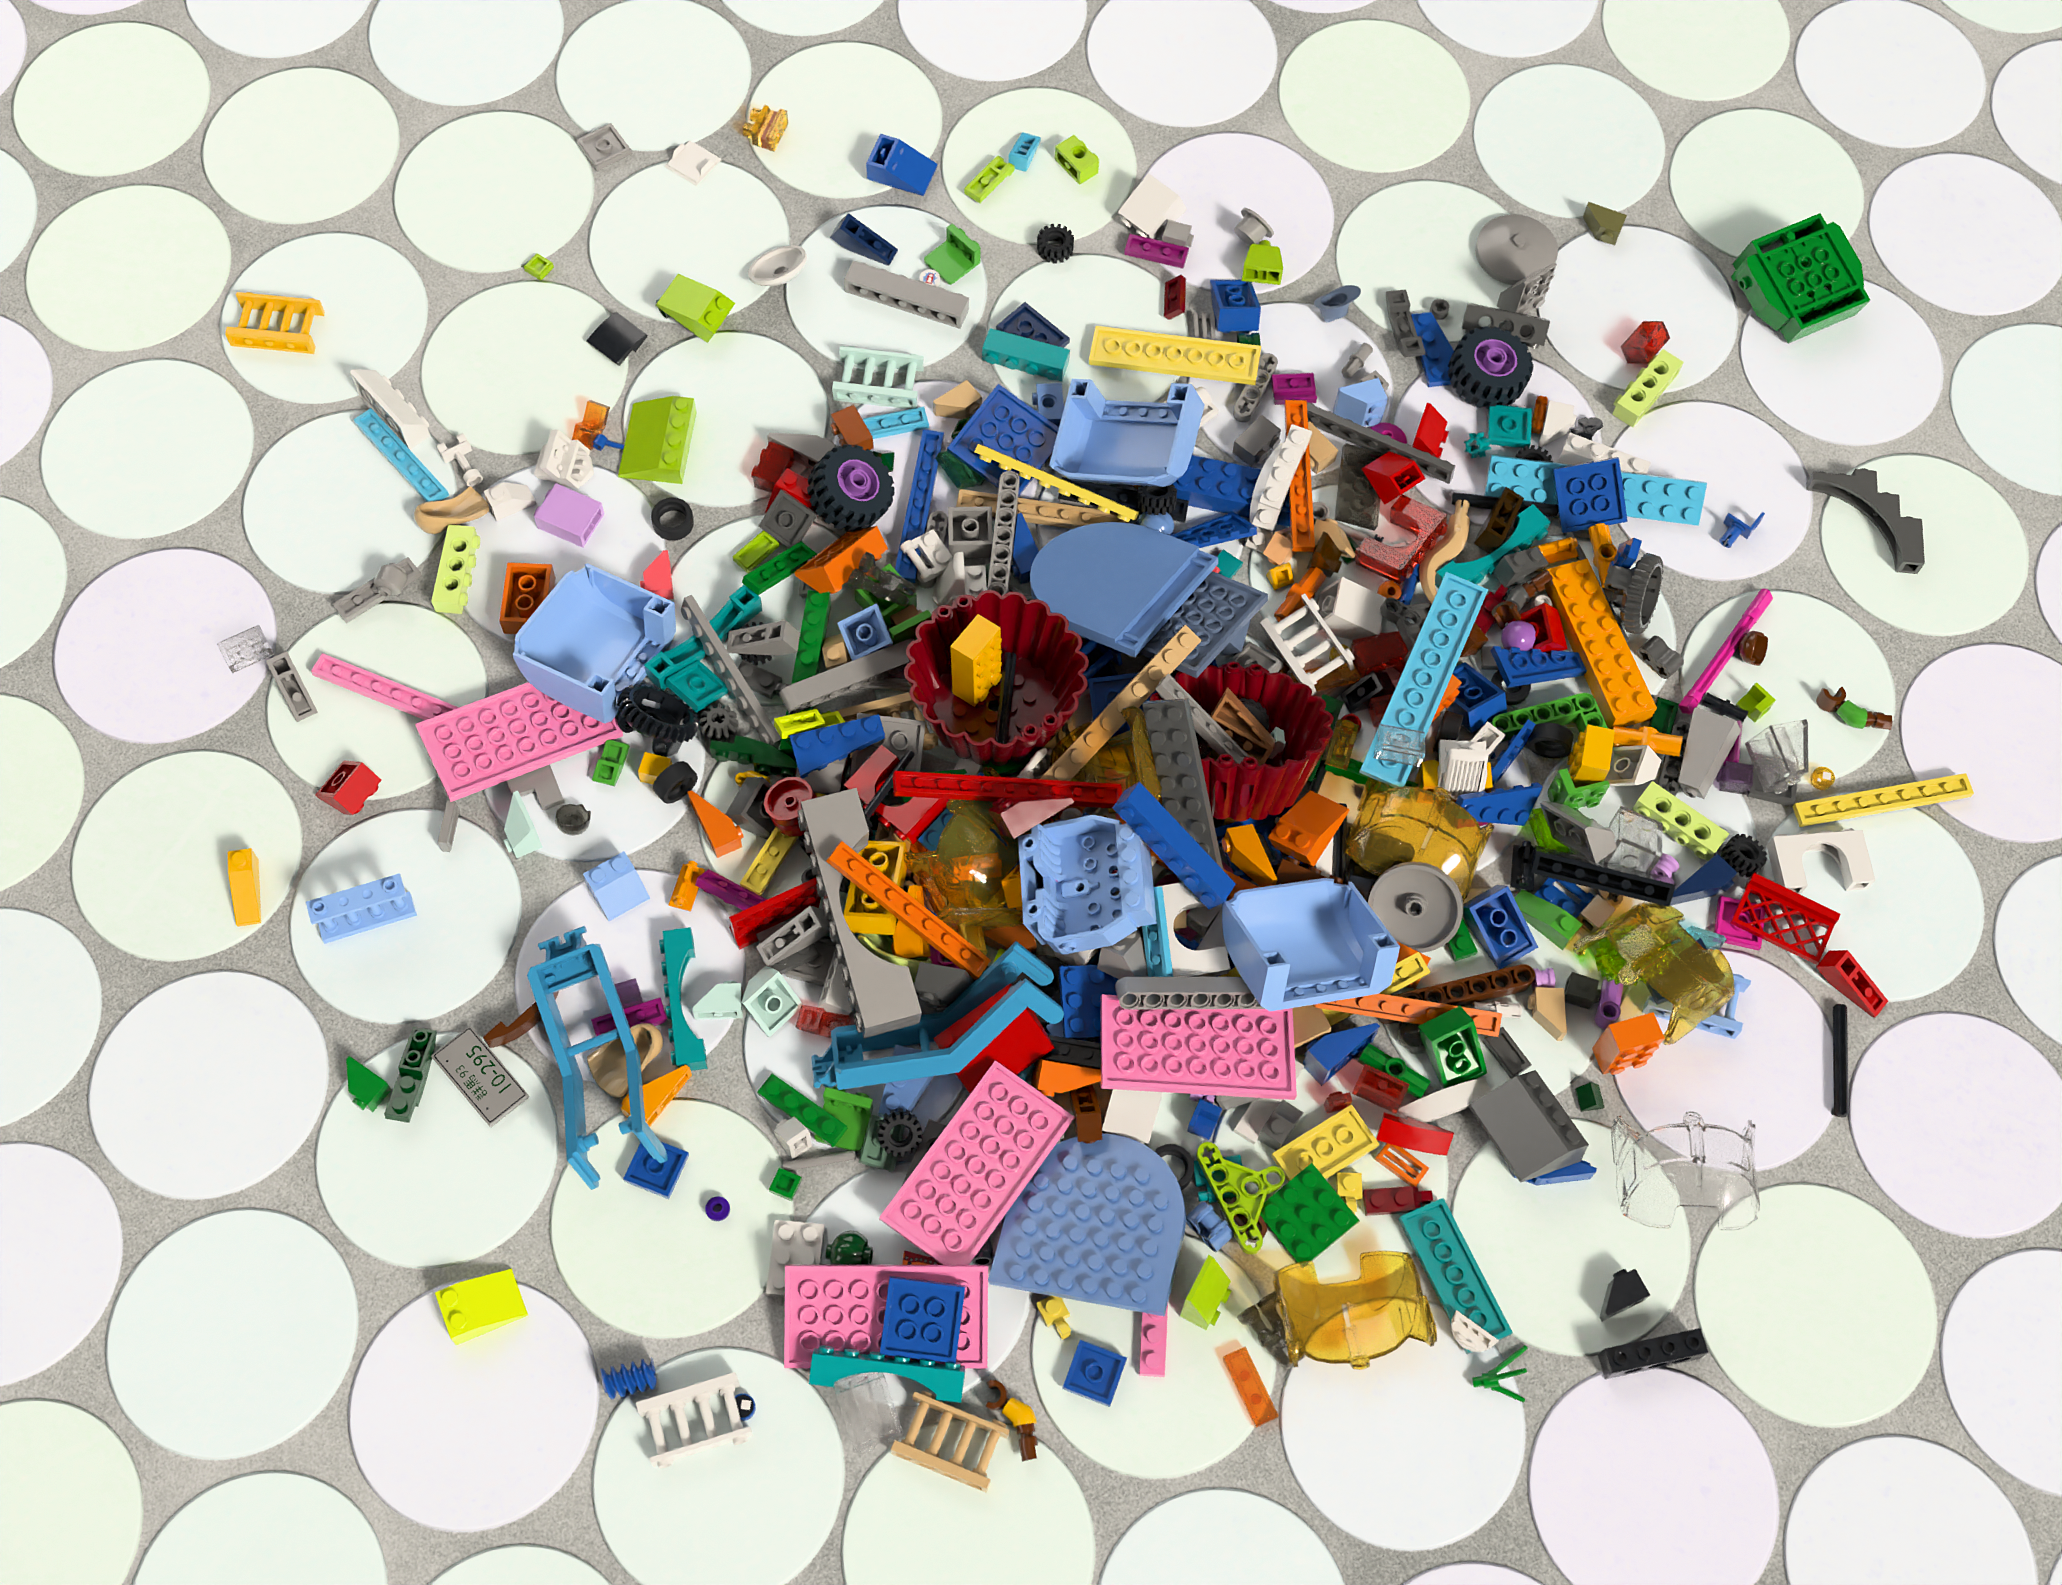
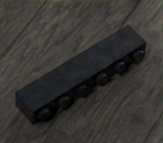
[1529,845,1676,907]

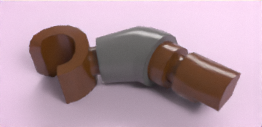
[1491,569,1553,630]

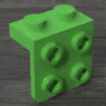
[924,223,981,285]
[1547,768,1610,810]
[814,1086,874,1152]

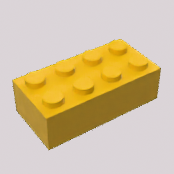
[951,614,1002,707]
[843,841,909,935]

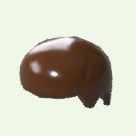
[1739,631,1768,666]

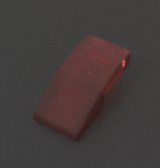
[795,1005,851,1038]

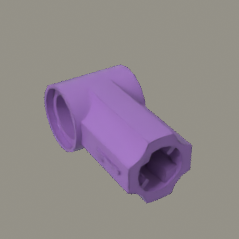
[1594,979,1624,1029]

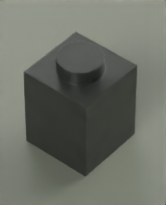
[1564,972,1601,1010]

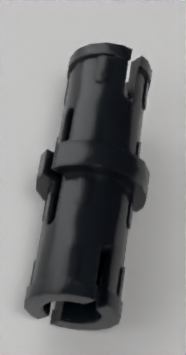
[1701,692,1749,724]

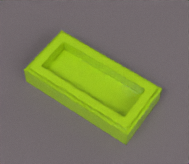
[732,530,780,573]

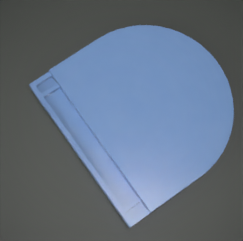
[1030,522,1218,657]
[988,1133,1186,1316]

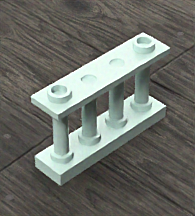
[832,346,924,409]

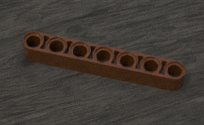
[1377,964,1535,1024]

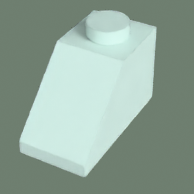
[693,981,743,1020]

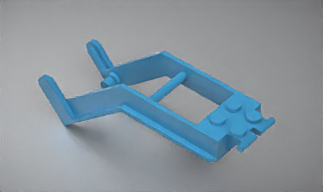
[527,926,668,1190]
[811,941,1064,1090]

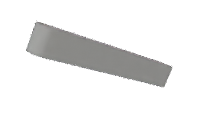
[987,471,1019,596]
[779,638,915,714]
[1115,977,1265,1009]

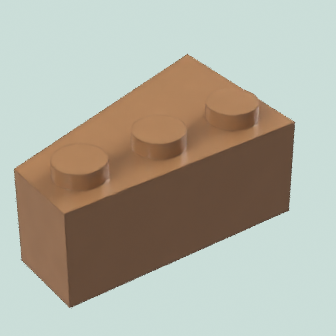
[1210,687,1275,766]

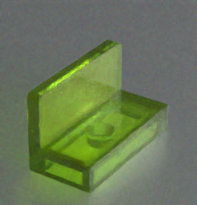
[1528,808,1569,853]

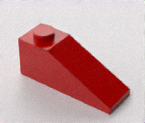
[1816,950,1888,1017]

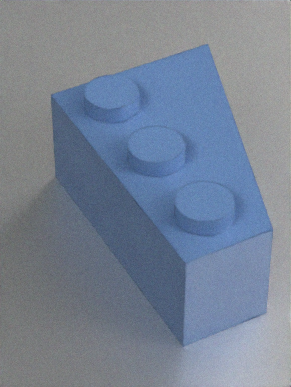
[878,1045,934,1118]

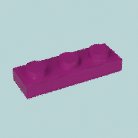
[1124,234,1189,269]
[695,869,767,910]
[591,997,668,1036]

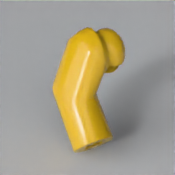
[735,770,771,787]

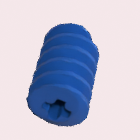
[601,1357,657,1400]

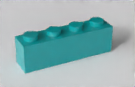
[982,328,1070,382]

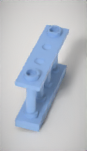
[306,873,417,944]
[1642,954,1751,1039]

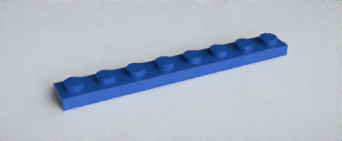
[895,429,944,583]

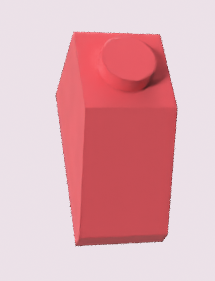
[640,550,674,600]

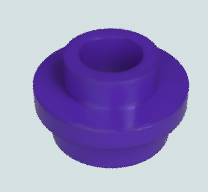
[705,1196,730,1221]

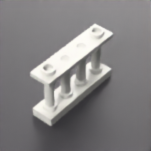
[1260,593,1355,695]
[636,1372,753,1469]

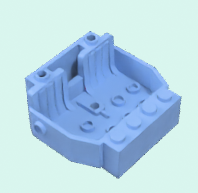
[1018,815,1157,955]

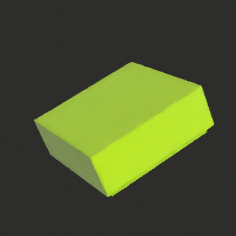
[524,253,554,281]

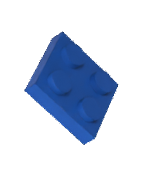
[623,1141,689,1199]
[1062,1340,1127,1407]

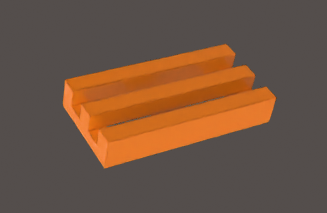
[1375,1143,1429,1187]

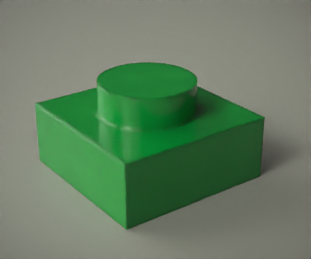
[769,1168,802,1201]

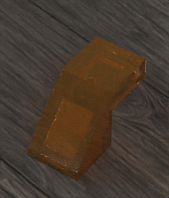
[572,400,610,451]

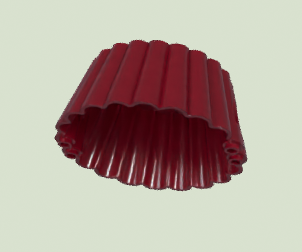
[904,590,1089,766]
[1150,661,1334,821]

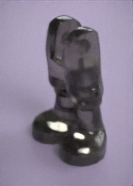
[847,552,916,607]
[1237,1291,1305,1370]

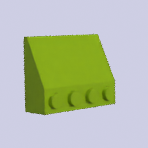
[618,396,697,484]

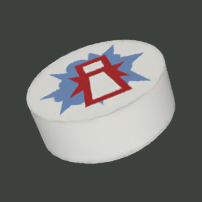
[919,269,940,287]

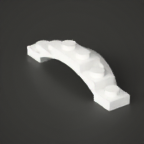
[1245,424,1312,553]

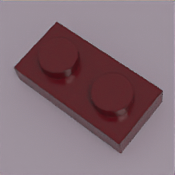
[1164,275,1186,320]

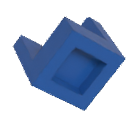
[1187,1099,1222,1140]

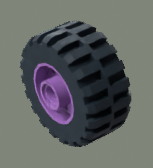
[1448,326,1533,409]
[807,444,895,532]

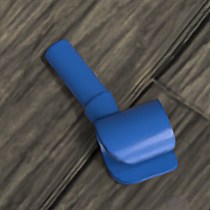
[593,434,624,451]

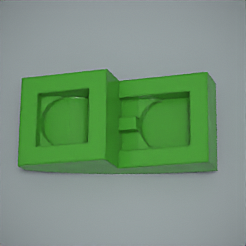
[592,740,630,787]

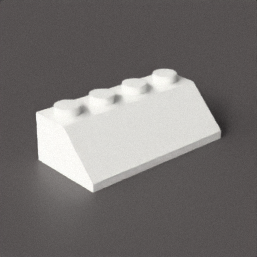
[350,369,430,450]
[1558,433,1651,474]

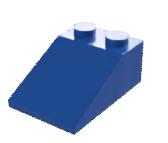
[1210,280,1261,333]
[1447,662,1508,733]
[1463,885,1538,970]
[1303,1023,1380,1086]

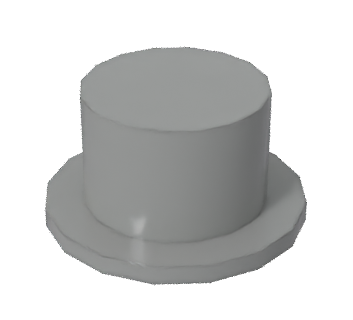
[1234,207,1274,246]

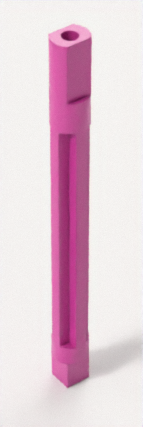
[1678,589,1773,714]

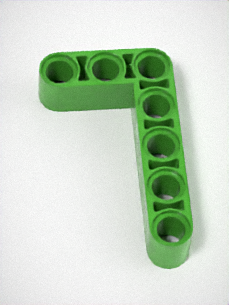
[1491,693,1608,742]

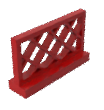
[1730,873,1841,965]
[729,878,821,950]

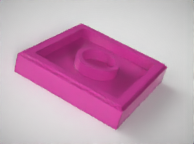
[1713,896,1765,951]

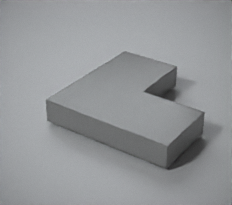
[507,764,565,811]

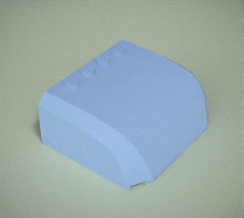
[1049,379,1205,487]
[513,563,676,724]
[1222,878,1400,1012]

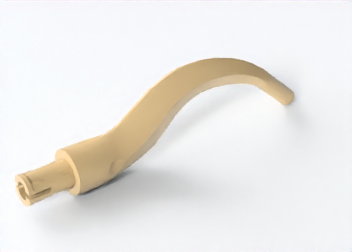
[1419,500,1471,604]

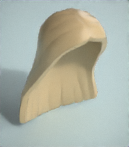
[414,486,489,534]
[587,1023,663,1098]

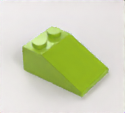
[656,274,736,343]
[1180,1255,1232,1331]

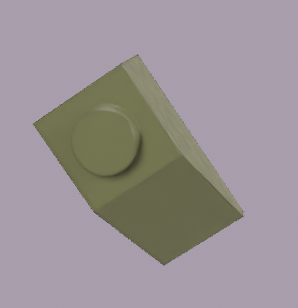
[1583,201,1627,246]

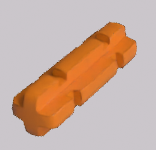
[1531,395,1548,434]

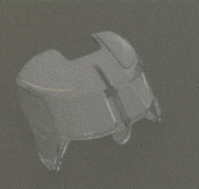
[1611,1111,1760,1230]

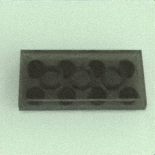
[1334,443,1384,531]

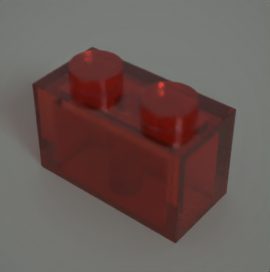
[1620,321,1670,364]
[751,442,795,493]
[1351,632,1405,679]
[1352,1064,1410,1114]

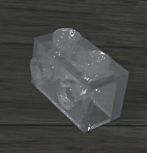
[217,625,274,674]

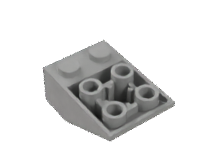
[1496,263,1557,315]

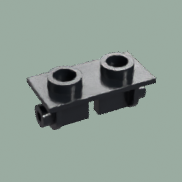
[1510,841,1535,891]

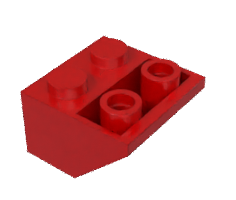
[1362,451,1426,505]

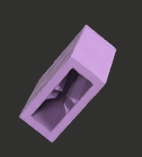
[534,483,604,548]

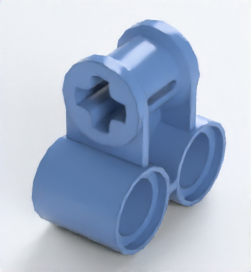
[1186,1201,1234,1253]

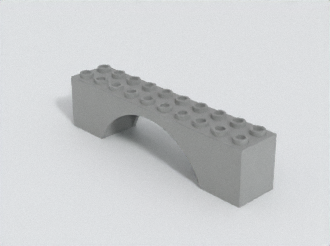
[797,788,922,1038]

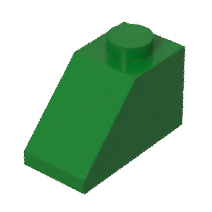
[346,1056,392,1112]

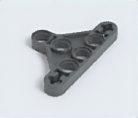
[1380,598,1432,664]

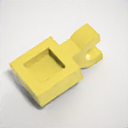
[1336,1172,1363,1214]
[1036,1296,1071,1340]

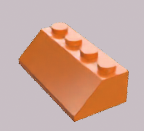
[794,526,888,594]

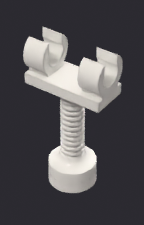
[436,433,483,487]

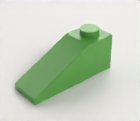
[1514,889,1583,950]

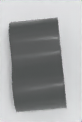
[1637,635,1684,679]

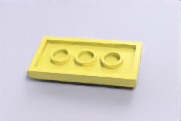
[1271,1104,1379,1182]

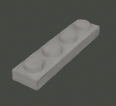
[333,557,422,624]

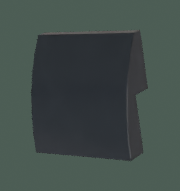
[587,312,648,367]

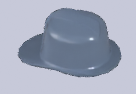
[1314,285,1361,323]

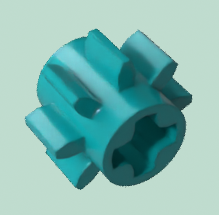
[1464,432,1491,459]

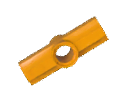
[1588,523,1617,590]
[1613,726,1683,757]

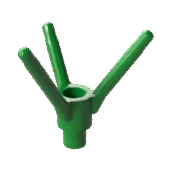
[1472,1345,1528,1402]

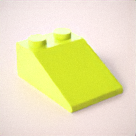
[435,1269,528,1345]

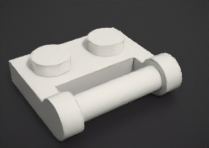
[900,529,953,582]

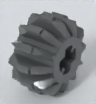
[699,703,739,741]

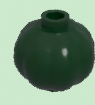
[825,1231,873,1265]

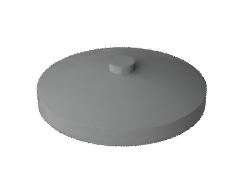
[1475,214,1558,285]
[1368,862,1463,953]

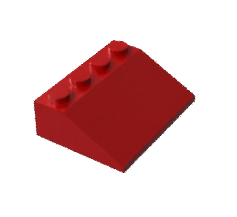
[933,983,1055,1094]

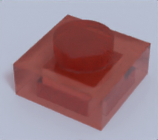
[1324,1091,1353,1114]

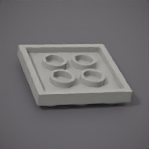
[850,713,926,778]

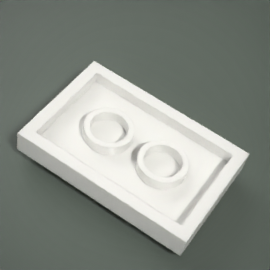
[766,1220,825,1297]

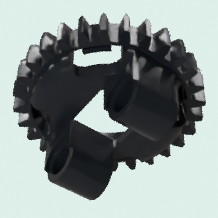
[617,684,699,757]

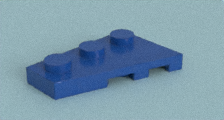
[1607,538,1642,573]
[1491,719,1536,791]

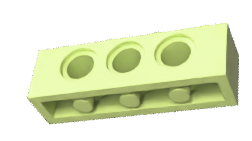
[1612,349,1684,428]
[431,524,480,614]
[1632,781,1730,861]

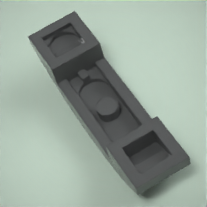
[1385,289,1425,357]

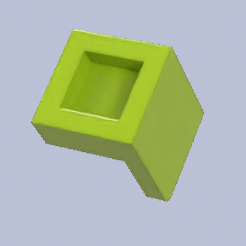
[1736,683,1776,723]

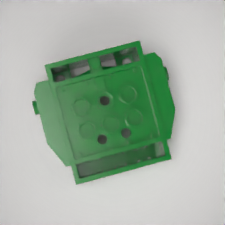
[1731,213,1871,344]

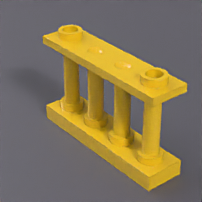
[225,292,325,354]

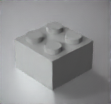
[948,507,993,558]

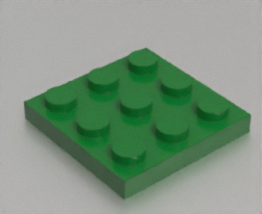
[1260,1163,1360,1268]

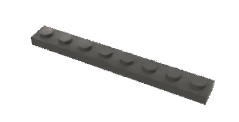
[1307,403,1456,484]

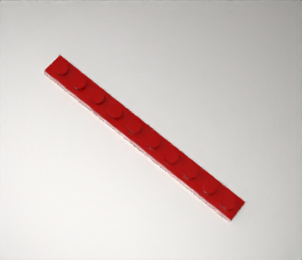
[893,771,1122,808]

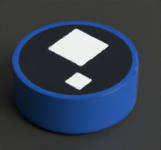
[735,1394,756,1421]

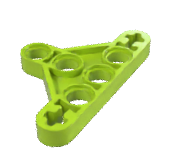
[1196,1142,1285,1255]

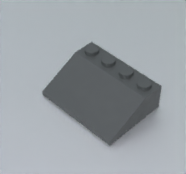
[1469,1070,1589,1183]

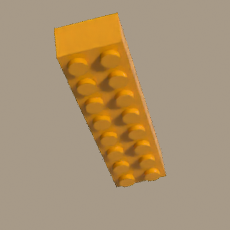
[1544,558,1657,730]

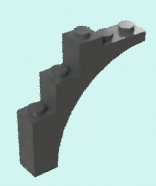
[1806,468,1925,574]

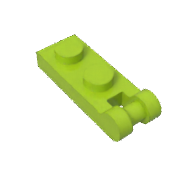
[964,155,1015,203]

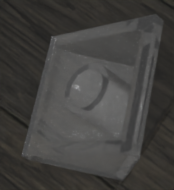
[1373,724,1425,767]

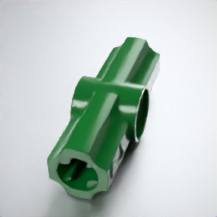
[1358,1043,1431,1099]

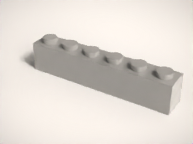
[844,260,969,329]

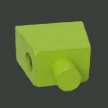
[1242,240,1283,285]

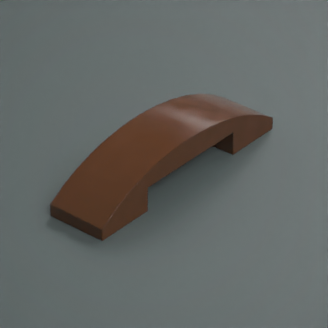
[483,991,559,1048]

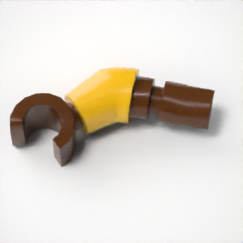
[985,1380,1038,1462]

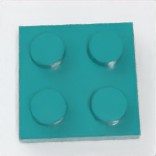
[1487,405,1532,448]
[665,660,729,713]

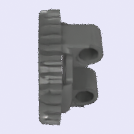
[1604,553,1664,634]

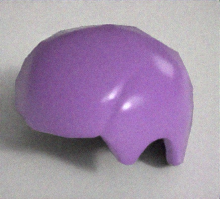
[1501,621,1535,651]

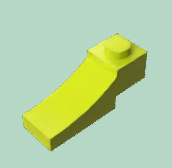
[774,709,845,739]

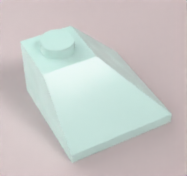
[503,790,542,858]
[742,965,804,1037]

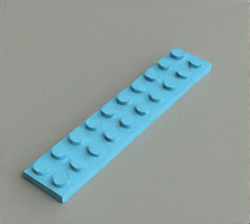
[1484,455,1707,526]
[1359,572,1488,791]

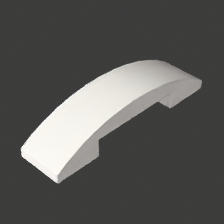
[1397,1078,1491,1124]

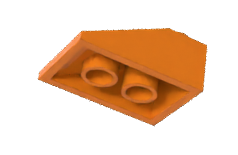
[1268,790,1350,867]
[1031,1059,1101,1097]

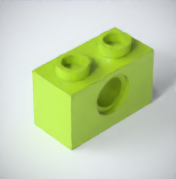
[1055,135,1099,185]

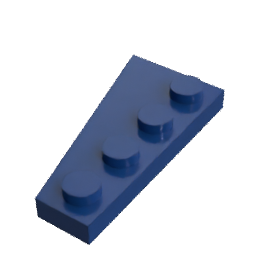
[1411,312,1454,387]
[1170,512,1257,548]
[1490,646,1587,688]
[790,714,885,779]
[1450,782,1543,826]

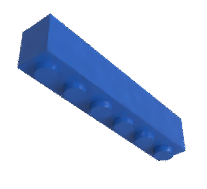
[1113,782,1236,910]

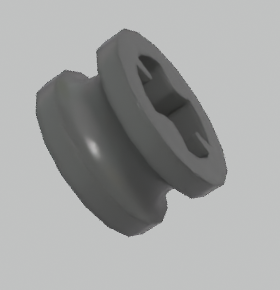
[1429,299,1450,320]

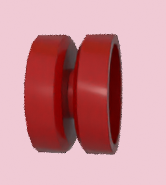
[764,777,818,837]

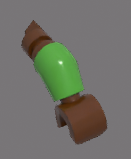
[1816,687,1893,730]

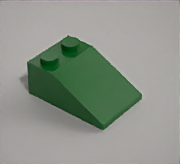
[1418,1006,1488,1089]

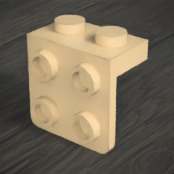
[1292,1005,1331,1049]

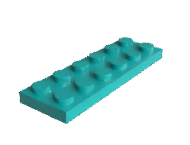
[1399,1198,1513,1354]

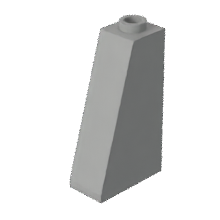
[1678,707,1741,799]

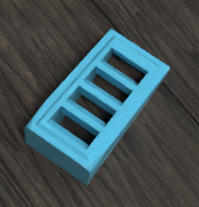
[1008,132,1041,172]

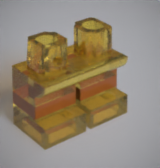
[742,104,789,152]

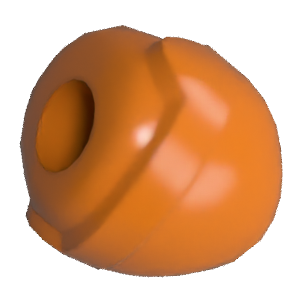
[1377,580,1401,600]

